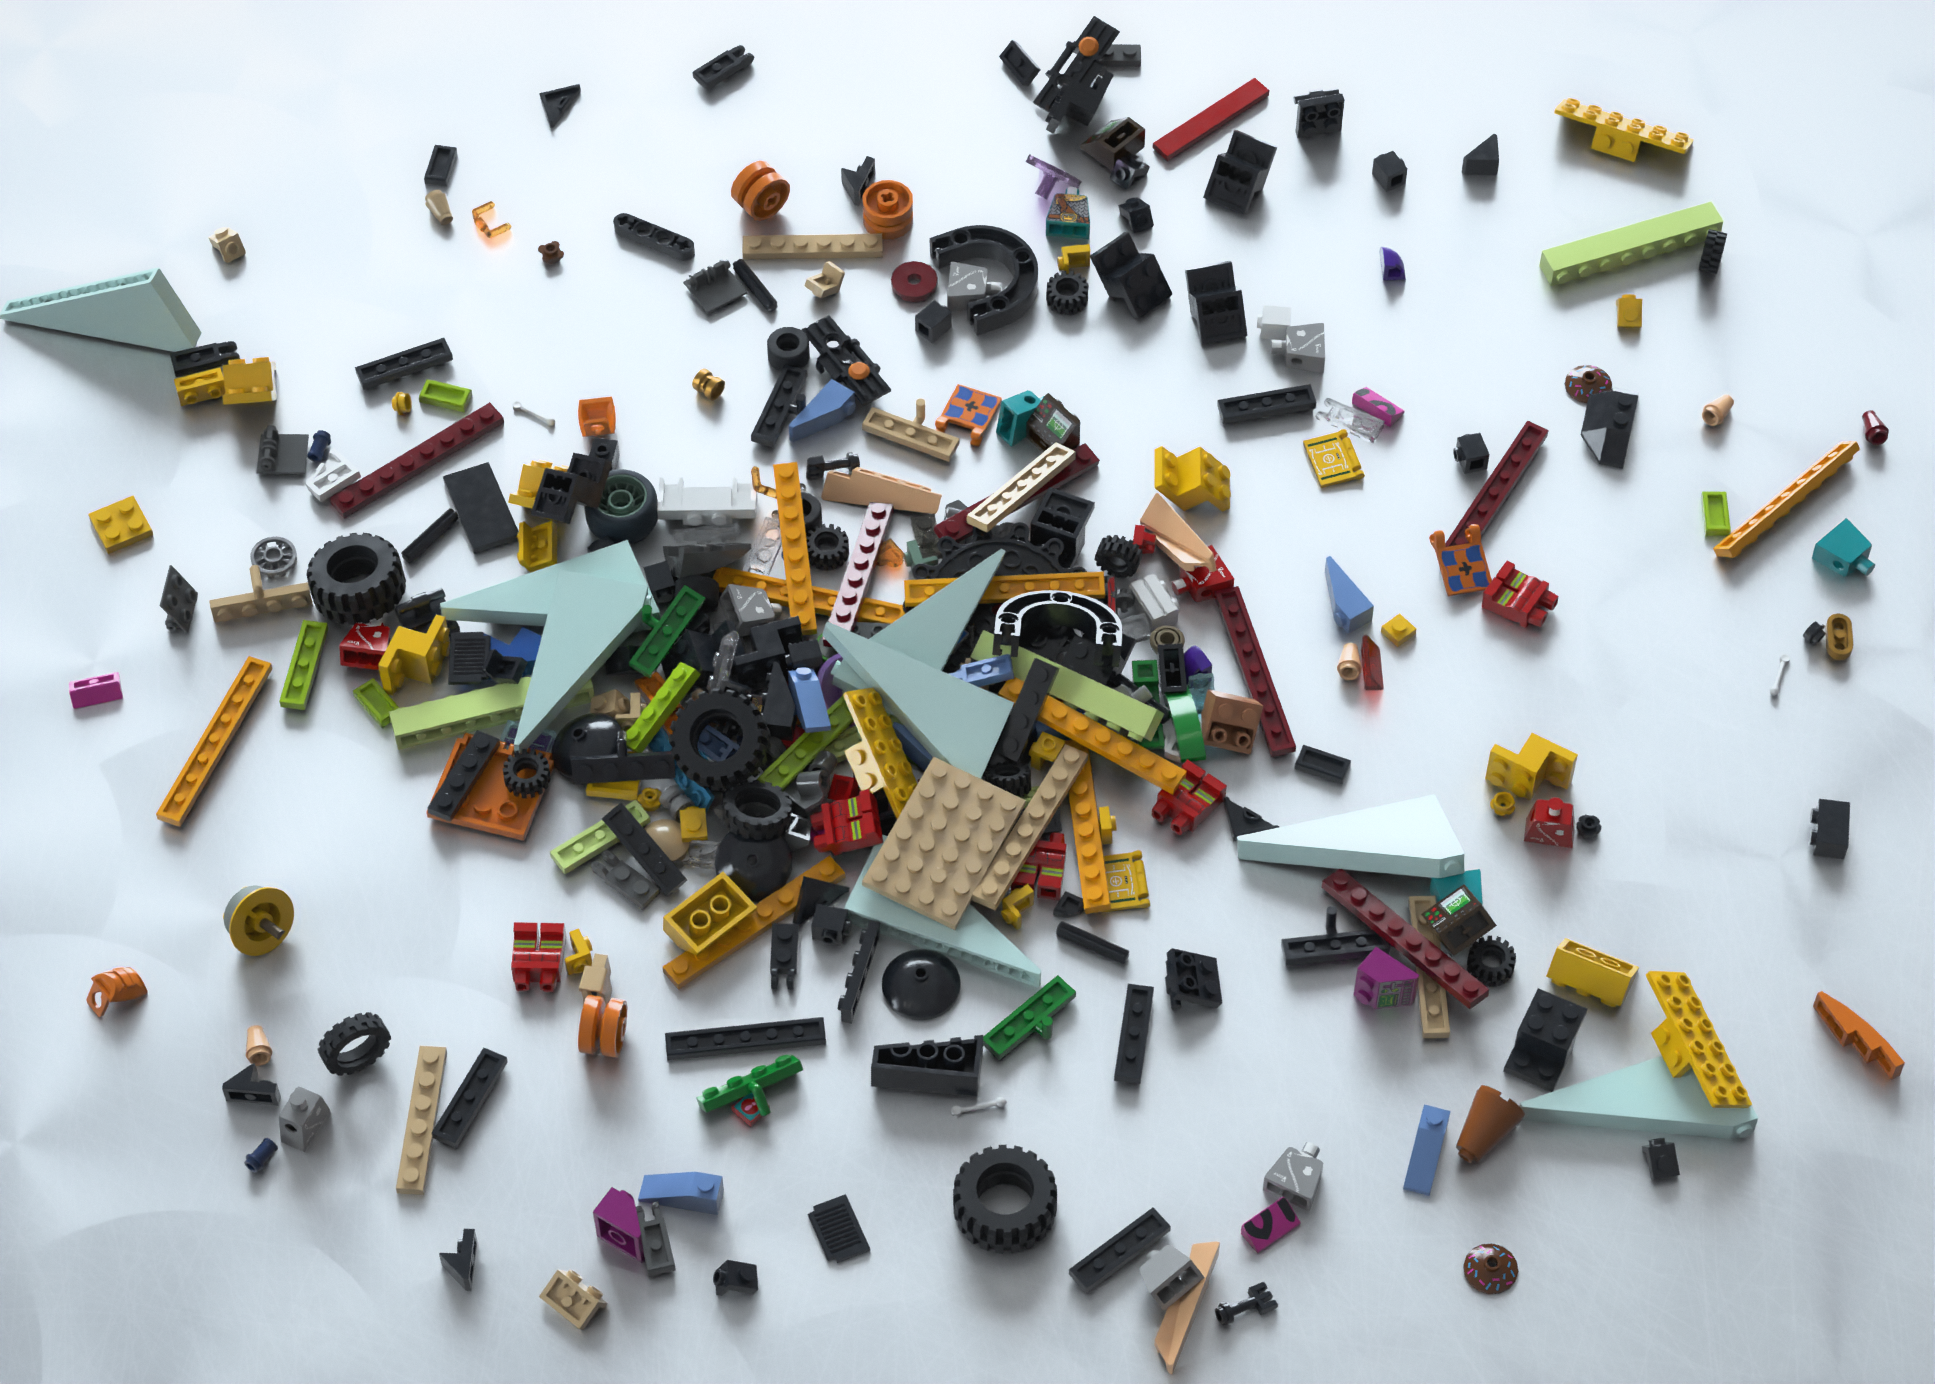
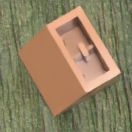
[1201,689,1263,754]

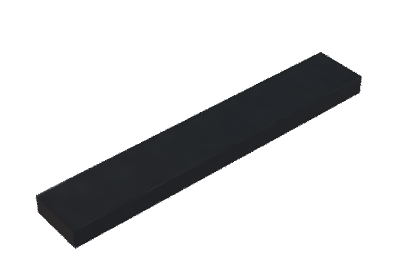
[665,1017,826,1061]

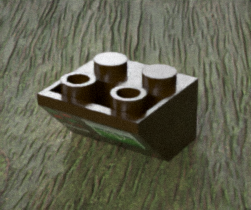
[1080,117,1146,171]
[1026,393,1081,452]
[1421,884,1497,957]

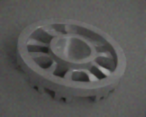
[250,536,297,578]

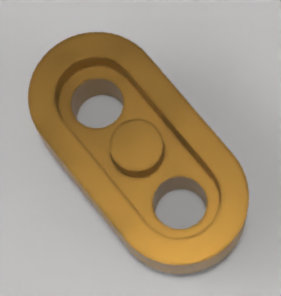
[1825,613,1853,660]

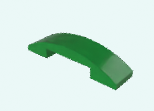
[1132,660,1165,749]
[1162,687,1206,763]

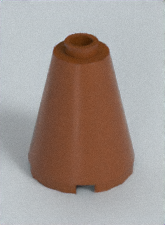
[1456,1085,1525,1163]

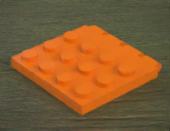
[426,733,554,841]

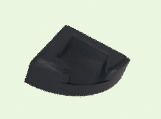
[1053,891,1085,918]

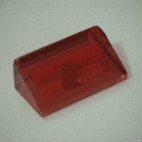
[1361,635,1384,690]

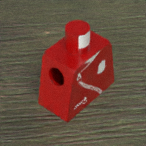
[1171,545,1235,602]
[339,620,391,670]
[1524,797,1575,848]

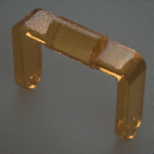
[472,201,512,238]
[751,466,777,499]

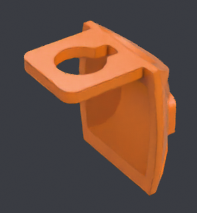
[578,396,616,437]
[86,967,148,1017]

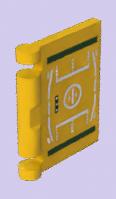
[1303,429,1365,488]
[1101,850,1150,913]

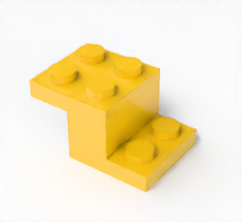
[222,357,277,405]
[1154,446,1231,512]
[508,459,569,509]
[378,614,450,696]
[1485,733,1578,801]

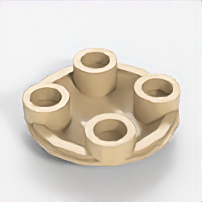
[644,819,690,862]

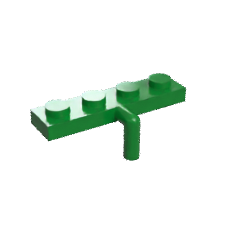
[629,585,705,679]
[983,975,1076,1060]
[696,1055,803,1116]

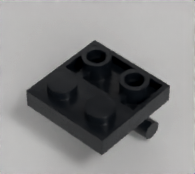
[1293,88,1345,138]
[394,588,460,637]
[1165,948,1222,1010]

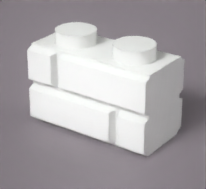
[1129,574,1180,633]

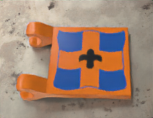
[935,384,1002,447]
[1429,524,1492,596]

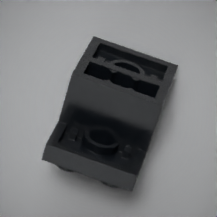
[1045,71,1114,134]
[1203,130,1278,214]
[1090,232,1173,319]
[1184,261,1248,344]
[531,452,612,525]
[1030,487,1095,569]
[734,616,803,693]
[661,620,745,701]
[1061,633,1137,686]
[1503,988,1587,1092]

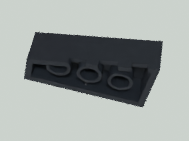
[871,1035,984,1097]

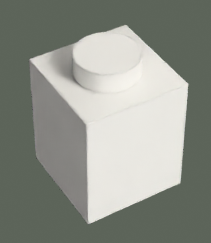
[1256,305,1291,340]

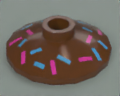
[1564,365,1612,403]
[1463,1243,1519,1294]

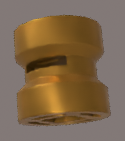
[692,368,726,401]

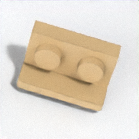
[539,1269,608,1330]

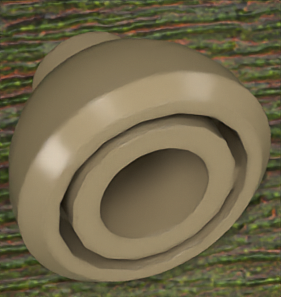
[1150,626,1185,655]

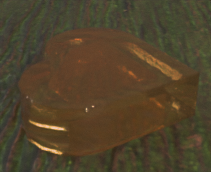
[876,538,904,567]

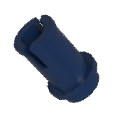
[307,430,331,462]
[244,1138,278,1173]

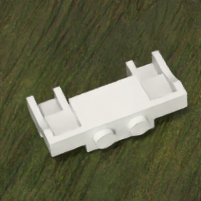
[657,476,757,526]

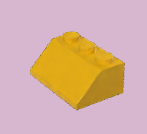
[663,872,757,955]
[1546,938,1639,1007]

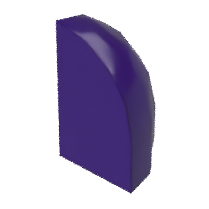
[1379,246,1406,280]
[1184,645,1212,689]

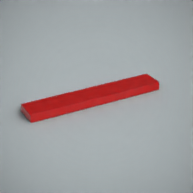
[1152,77,1270,161]

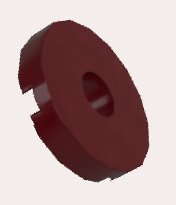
[891,261,938,302]

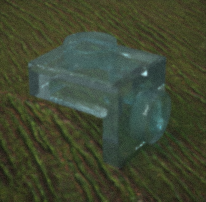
[1188,673,1215,714]

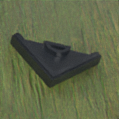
[539,83,581,128]
[1223,797,1280,842]
[792,876,850,925]

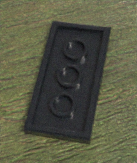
[443,462,519,554]

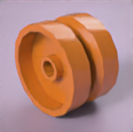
[731,160,790,221]
[863,180,913,240]
[578,995,628,1058]

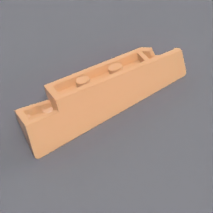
[821,467,942,514]
[1140,493,1217,572]
[1154,1241,1220,1374]

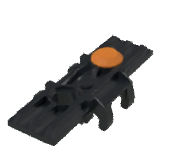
[1033,16,1120,113]
[801,315,892,406]

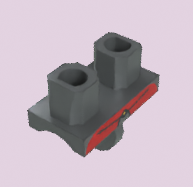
[1095,576,1135,616]

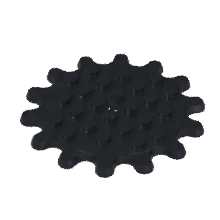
[902,522,1087,683]

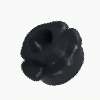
[1803,621,1826,644]
[1576,814,1602,839]

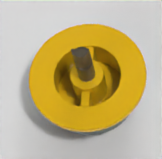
[223,885,294,956]

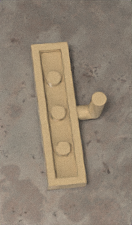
[862,398,960,462]
[209,565,313,622]

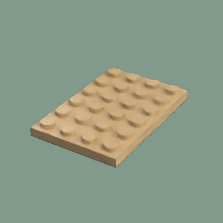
[862,757,1026,930]

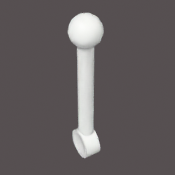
[512,400,556,426]
[1770,654,1790,696]
[951,1097,1007,1117]

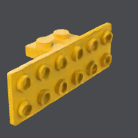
[1554,98,1694,162]
[843,687,917,819]
[1646,971,1752,1108]

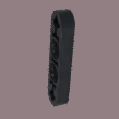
[613,213,695,261]

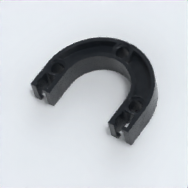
[929,225,1039,336]
[992,590,1122,667]

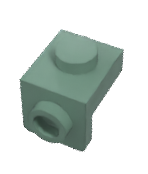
[903,540,938,570]

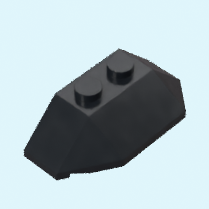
[1580,387,1639,469]

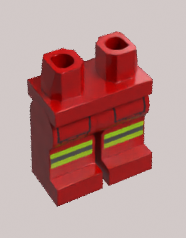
[1482,560,1559,628]
[1152,759,1227,835]
[810,789,883,856]
[1011,832,1067,901]
[511,922,566,992]

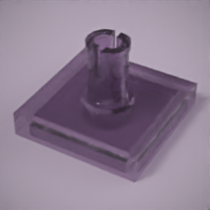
[1025,154,1082,200]

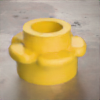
[392,392,412,415]
[637,787,662,811]
[1490,792,1515,816]

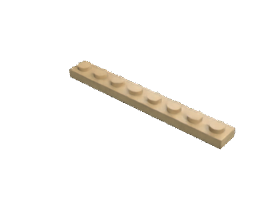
[972,744,1088,910]

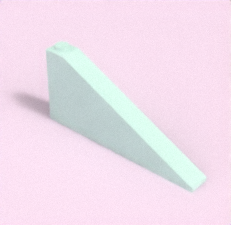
[0,267,202,352]
[440,540,660,632]
[831,549,1006,718]
[514,570,652,754]
[822,621,1014,779]
[1237,795,1465,878]
[844,835,1041,988]
[1519,1056,1758,1139]

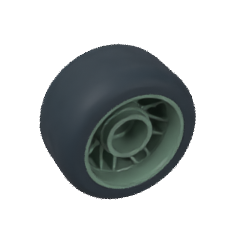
[584,469,658,544]

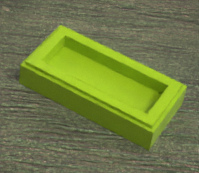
[419,379,473,412]
[1701,491,1731,536]
[353,678,399,728]

